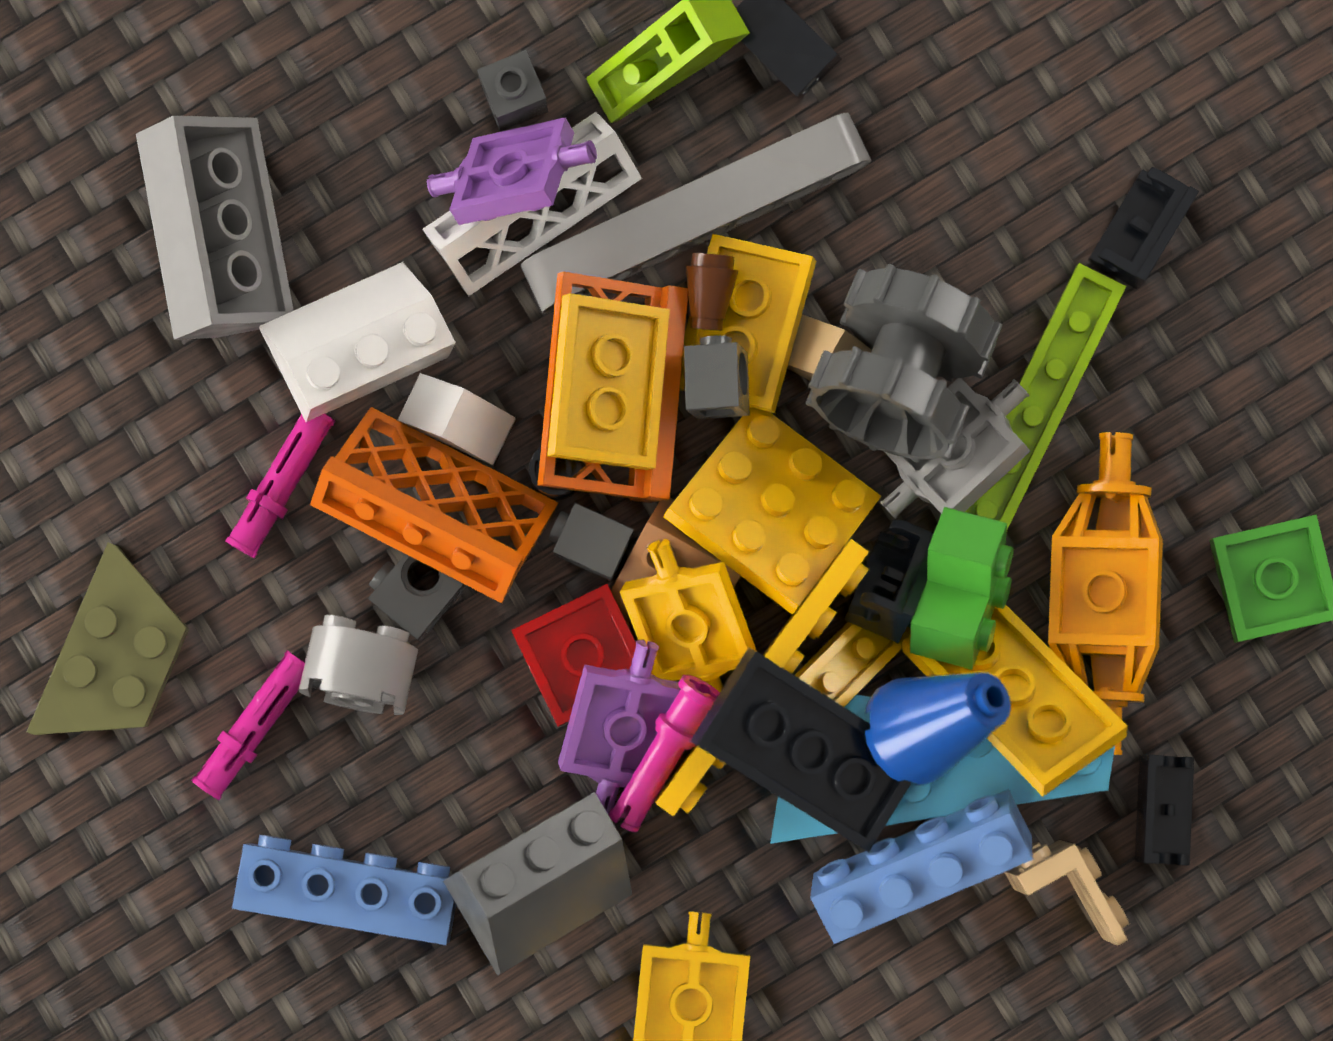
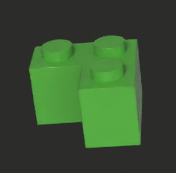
[910,507,1014,670]

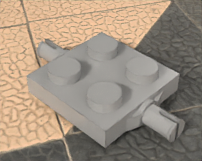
[880,378,1030,519]

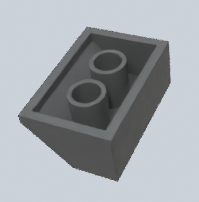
[443,792,632,976]

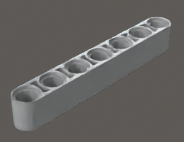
[520,112,872,313]

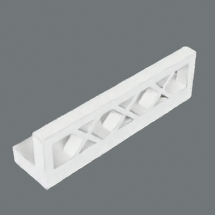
[423,112,642,296]

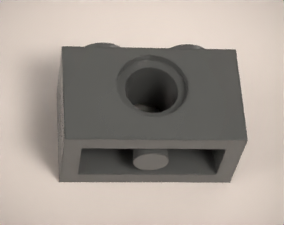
[368,554,468,642]

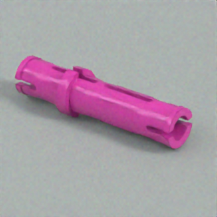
[225,413,336,559]
[191,650,305,800]

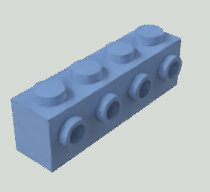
[810,789,1033,944]
[232,835,456,945]

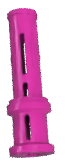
[608,675,720,832]

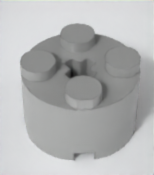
[299,615,418,715]

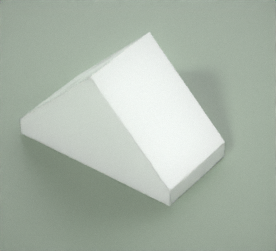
[398,373,516,466]

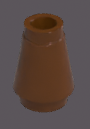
[686,253,738,331]

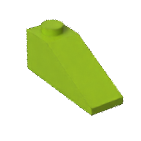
[586,0,750,123]

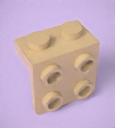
[1004,840,1129,946]

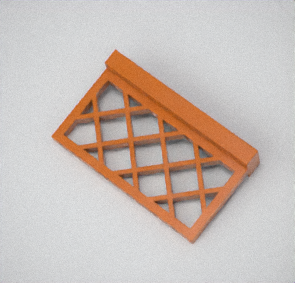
[537,271,688,503]
[310,407,558,603]

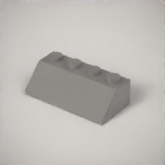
[136,116,294,340]

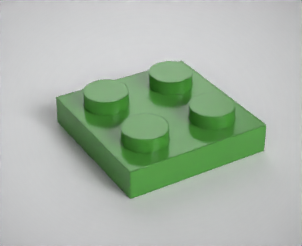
[1209,515,1333,643]

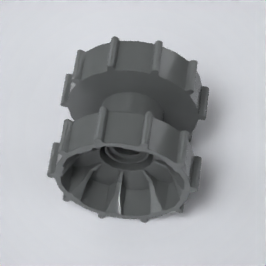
[805,264,1003,463]

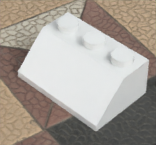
[259,262,455,422]

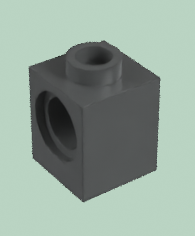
[477,50,548,131]
[684,335,750,419]
[548,503,634,581]

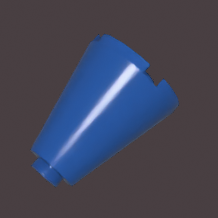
[865,673,1011,785]

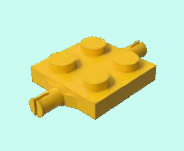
[620,539,757,692]
[633,911,750,1041]

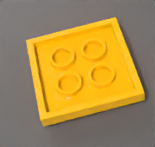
[663,407,881,615]

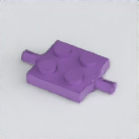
[427,117,597,225]
[558,640,681,814]

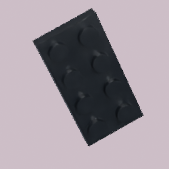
[690,647,912,852]

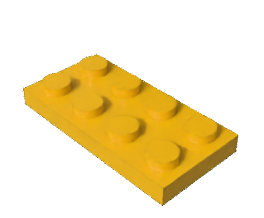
[902,605,1128,796]

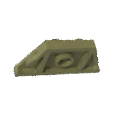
[26,542,189,735]

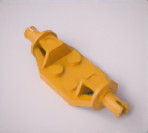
[1048,432,1163,755]

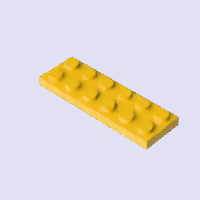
[654,539,869,816]

